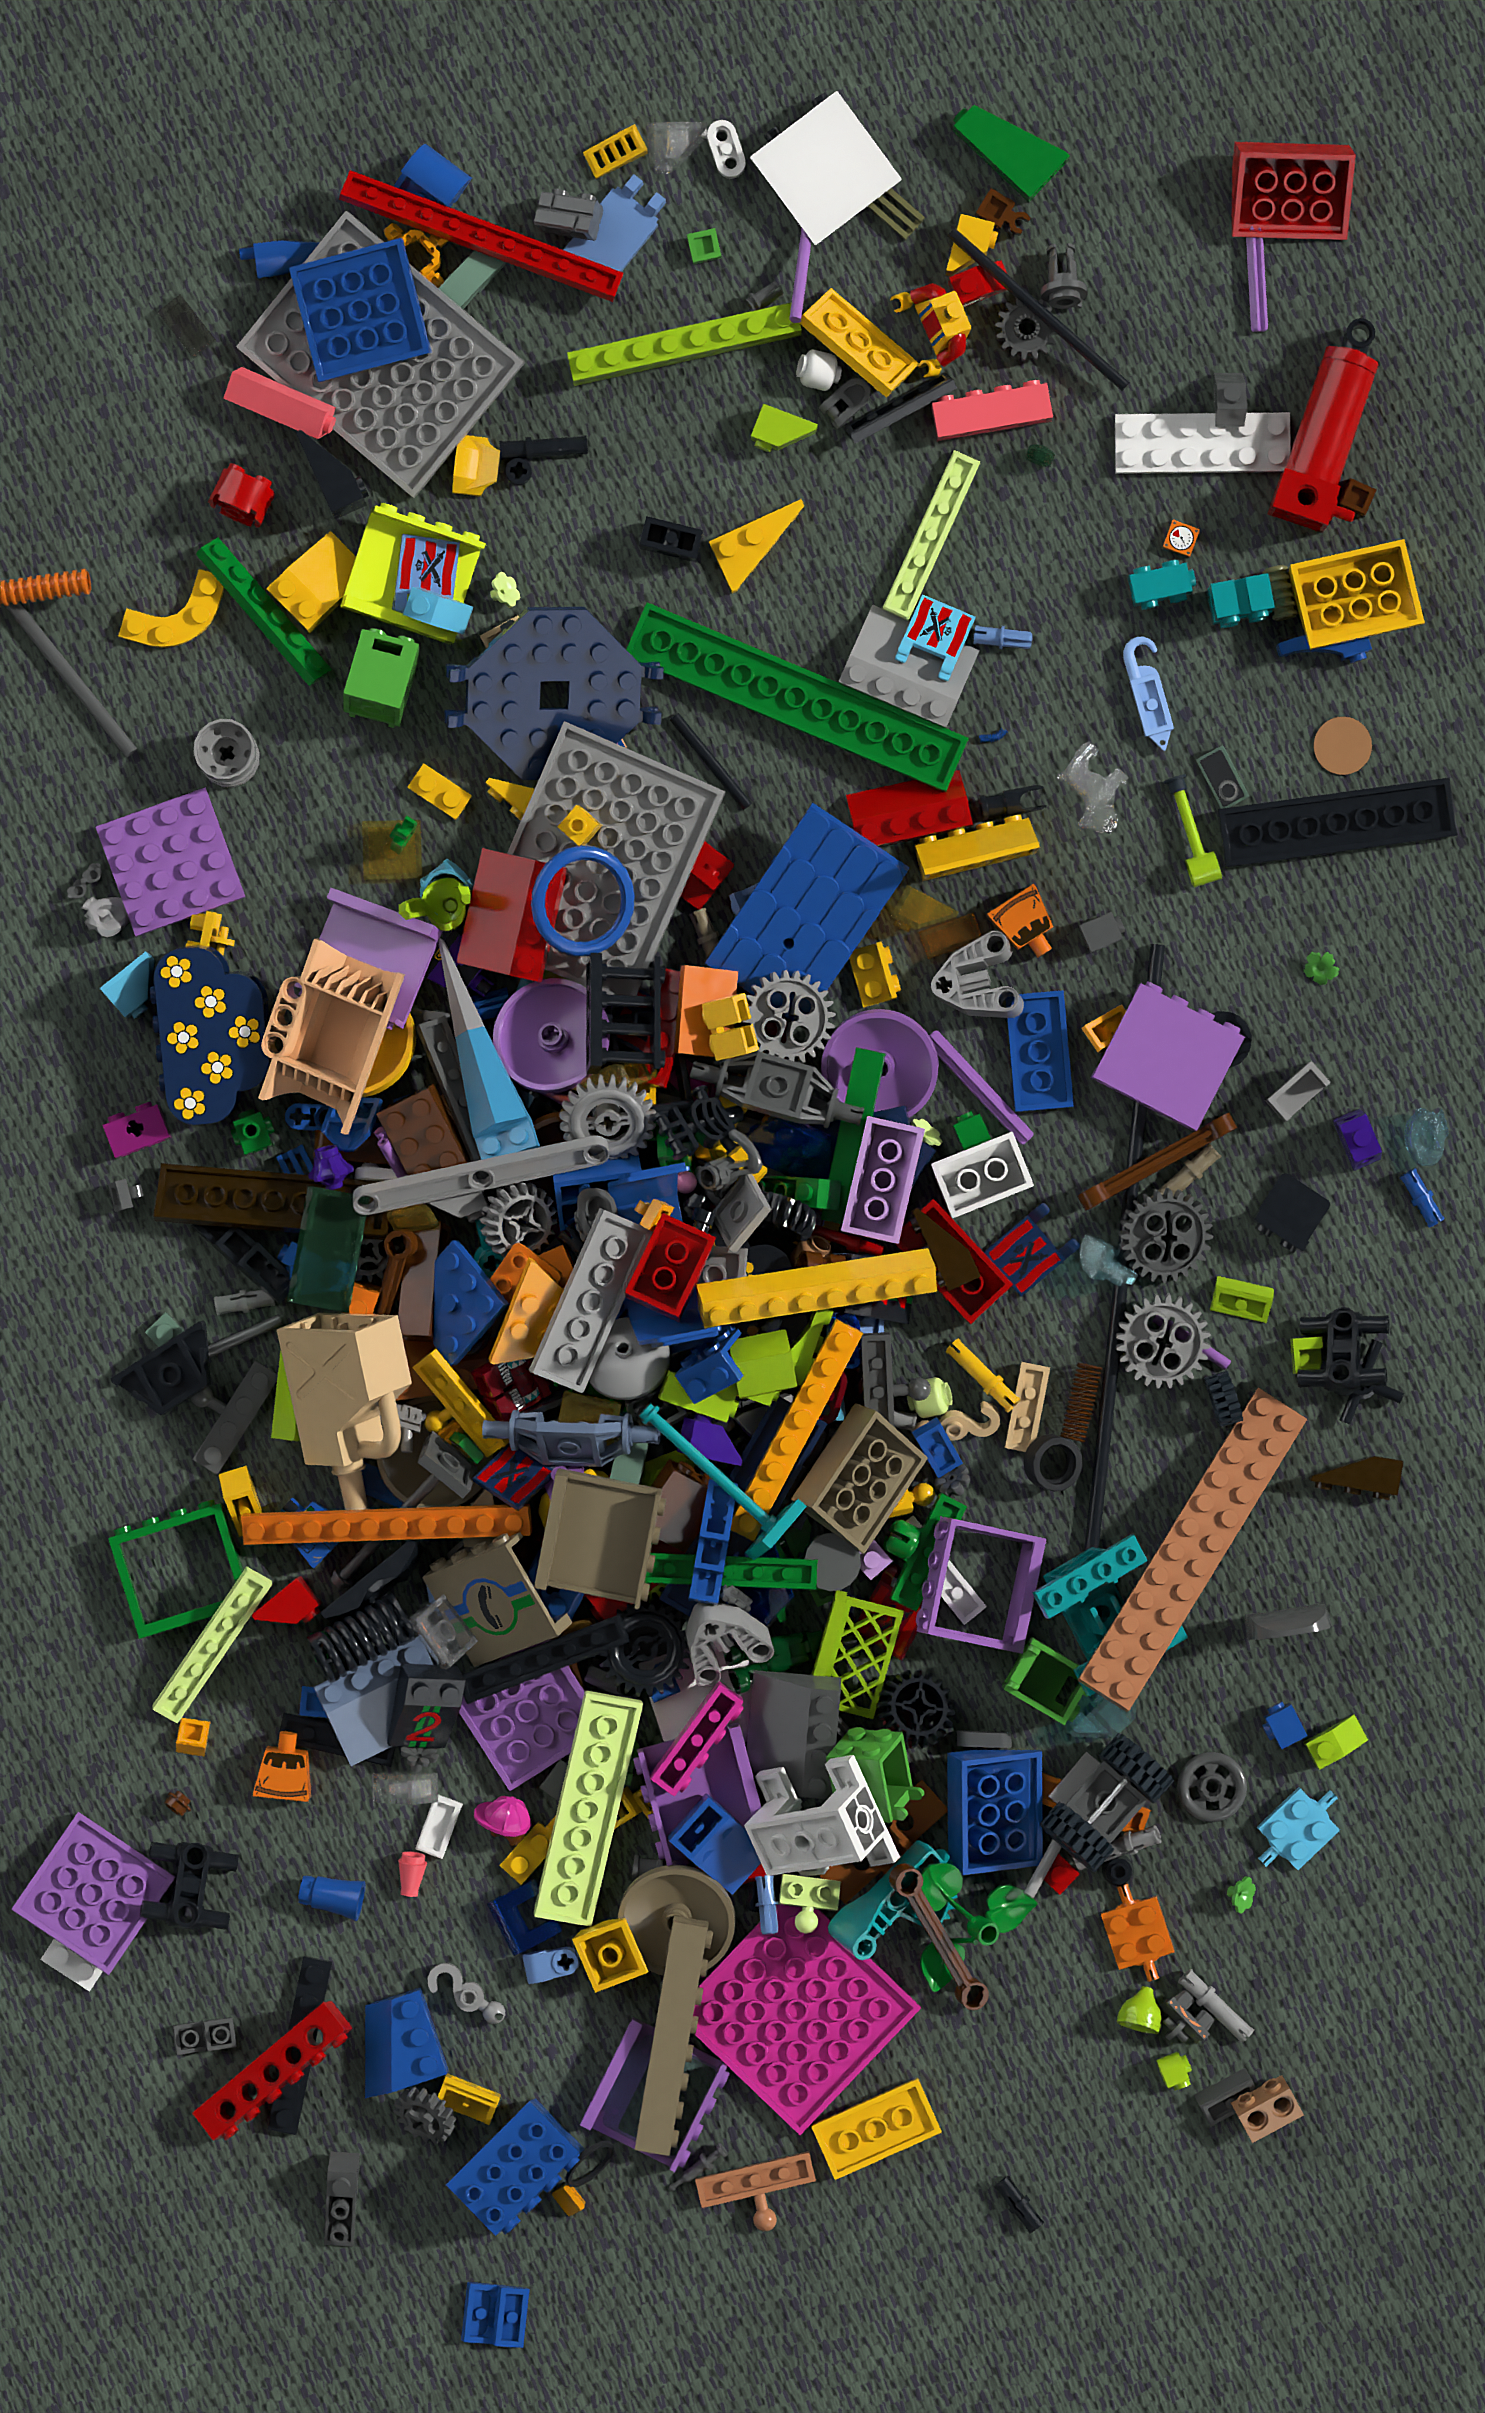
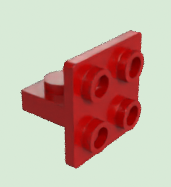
[681,841,734,910]

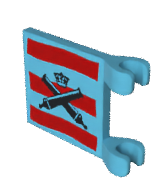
[895,594,976,681]

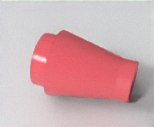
[398,1851,427,1897]

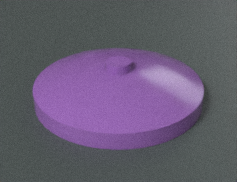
[493,978,610,1094]
[821,1009,939,1118]

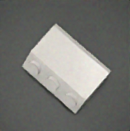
[931,1131,1034,1218]

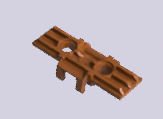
[819,1779,948,1904]

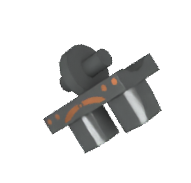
[1158,1990,1214,2044]

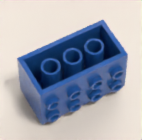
[446,2098,585,2236]

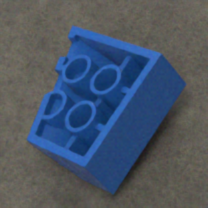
[365,1987,449,2098]

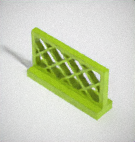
[812,1590,904,1719]

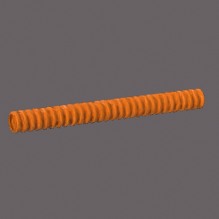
[0,569,91,606]

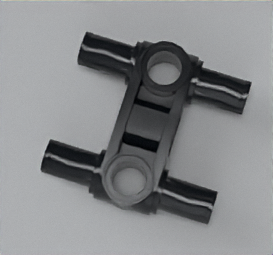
[1297,1307,1390,1396]
[140,1841,239,1930]

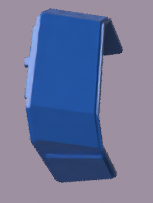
[607,1162,721,1348]

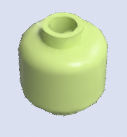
[907,1377,953,1418]

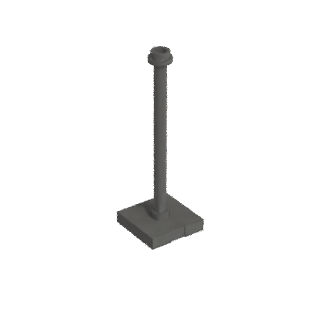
[331,1431,478,1590]

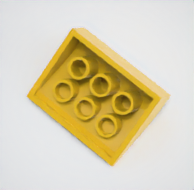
[1288,539,1425,650]
[914,814,1040,881]

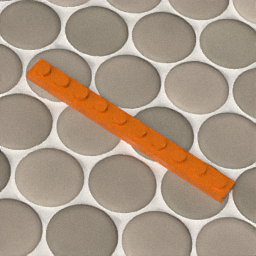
[241,1504,533,1545]

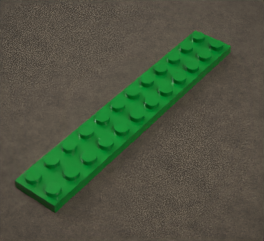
[626,602,969,792]

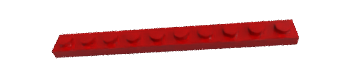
[339,170,624,302]

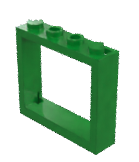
[108,1499,243,1639]

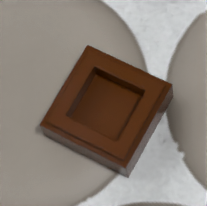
[1338,478,1377,517]

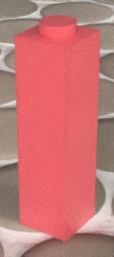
[223,367,336,439]

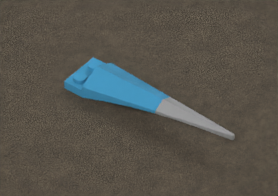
[438,938,540,1160]

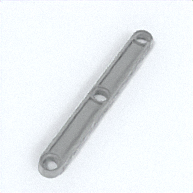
[352,1135,609,1215]

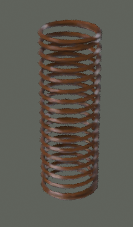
[1060,1362,1102,1442]

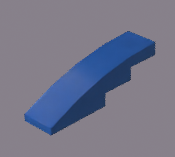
[689,1479,738,1605]

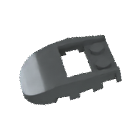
[1245,1602,1332,1640]

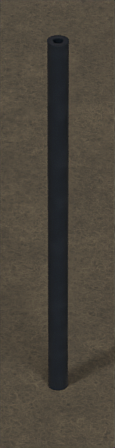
[947,227,1130,391]

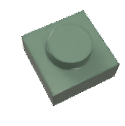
[145,1312,184,1347]

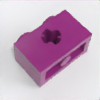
[102,1101,172,1159]

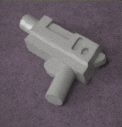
[380,1404,427,1453]

